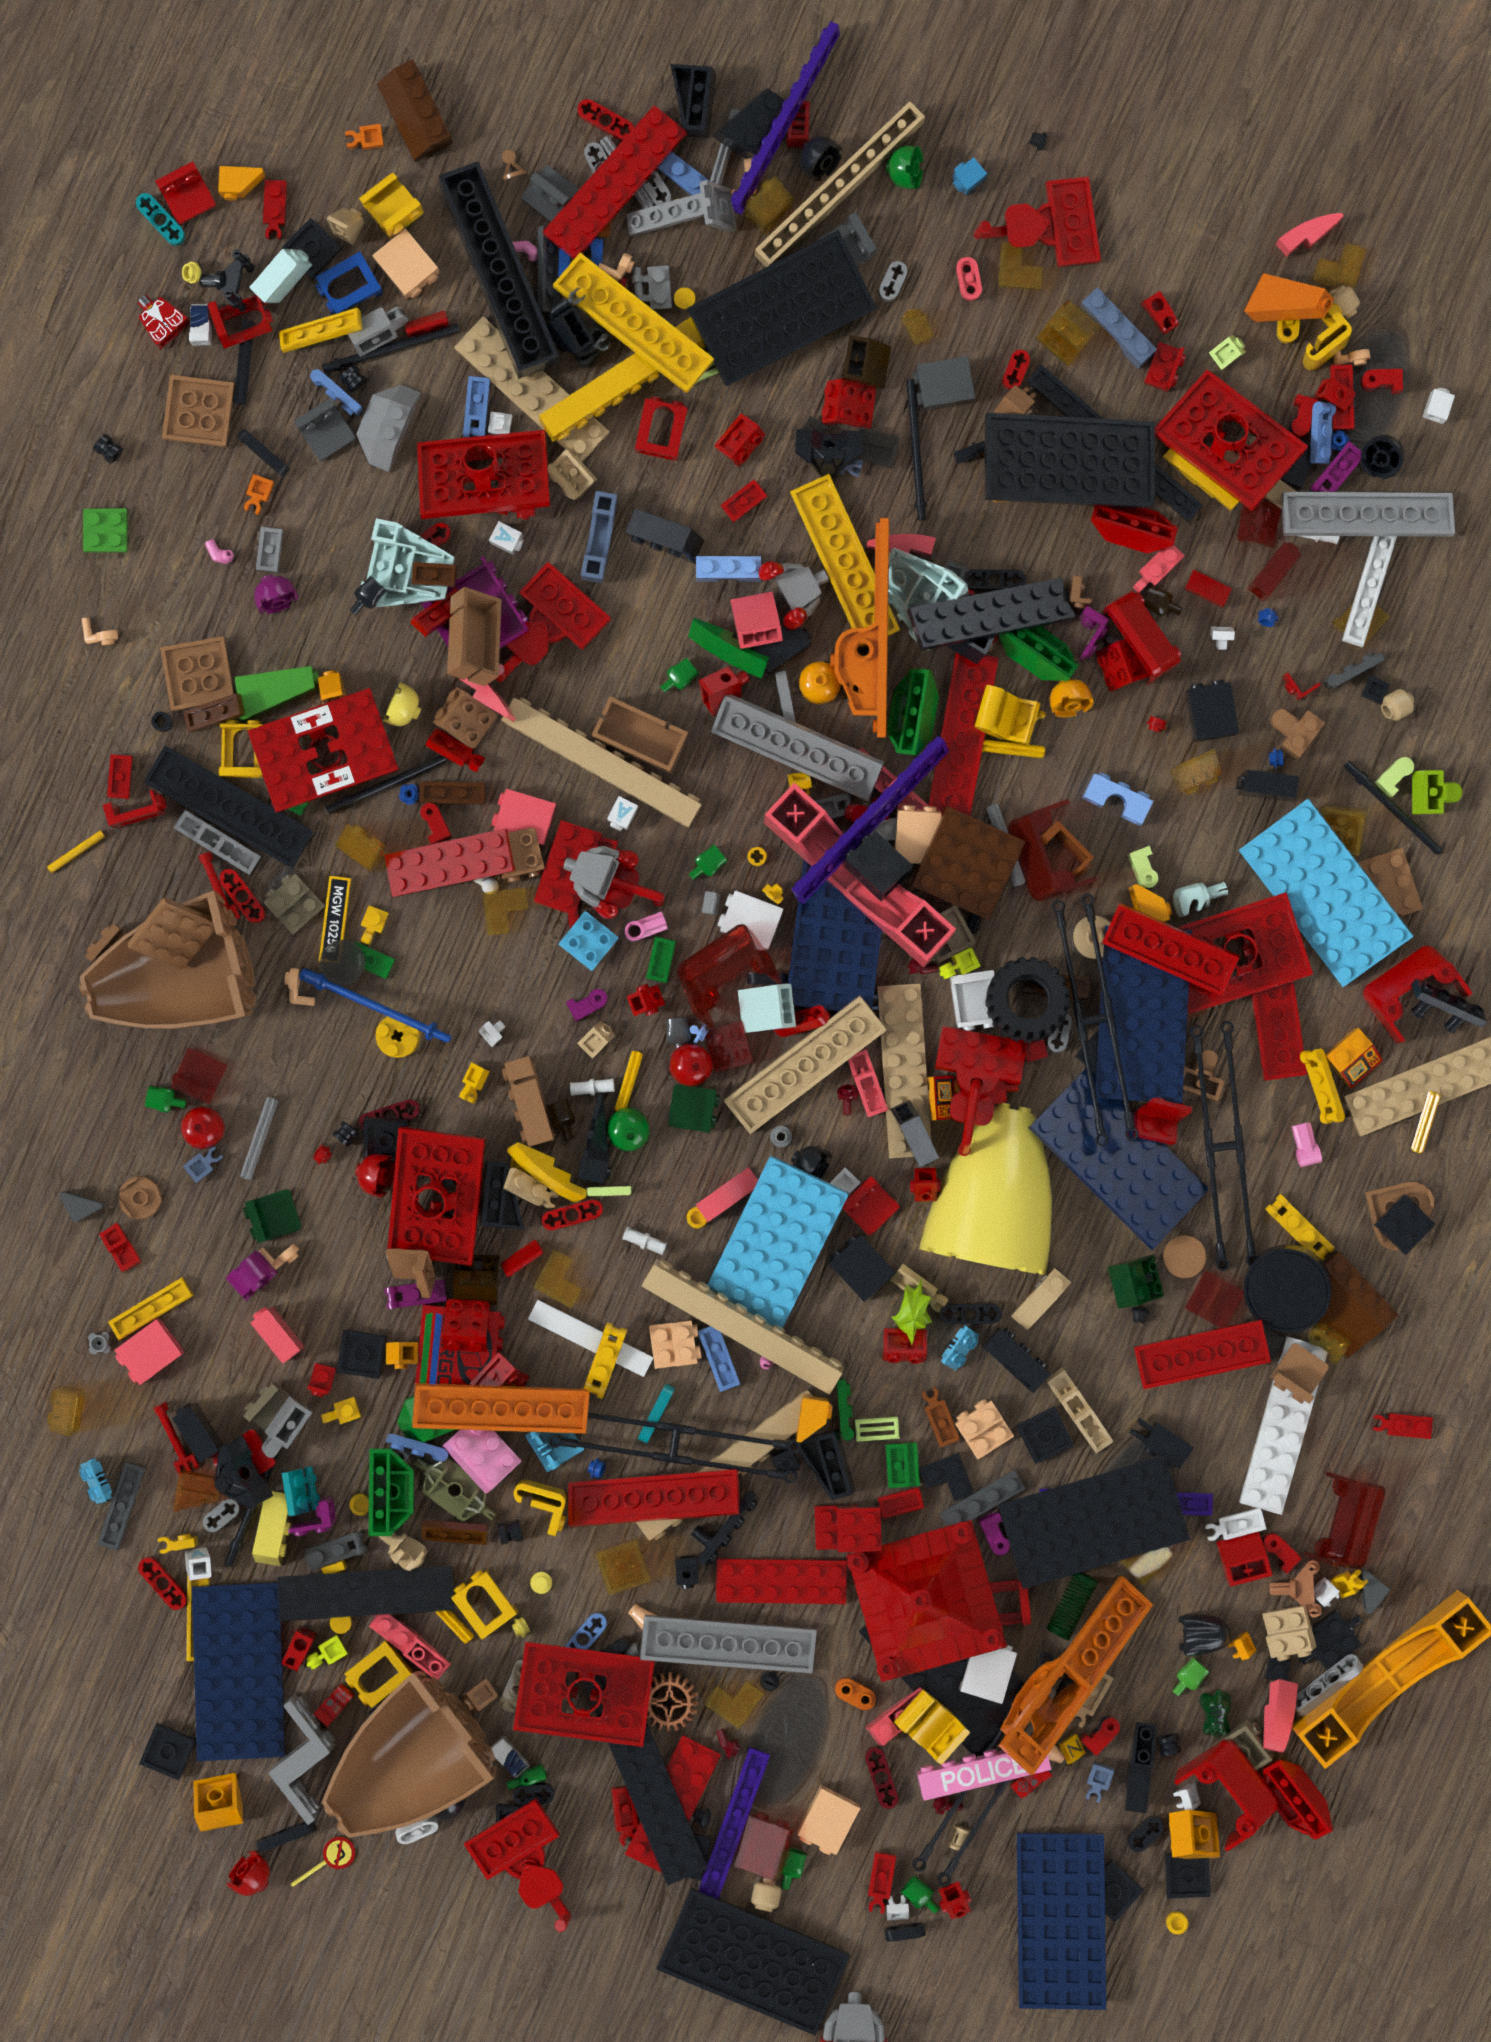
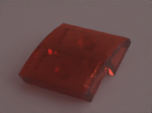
[1185,1271,1244,1328]

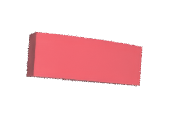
[1276,213,1344,257]
[866,534,936,558]
[696,1167,758,1222]
[1263,1679,1298,1753]

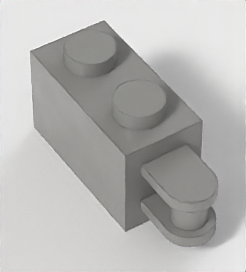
[348,307,408,357]
[262,1396,312,1458]

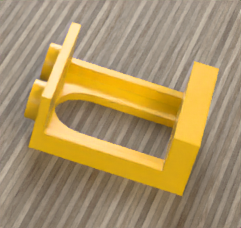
[219,720,263,778]
[451,1569,518,1639]
[345,1640,414,1708]

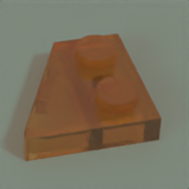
[173,1470,221,1512]

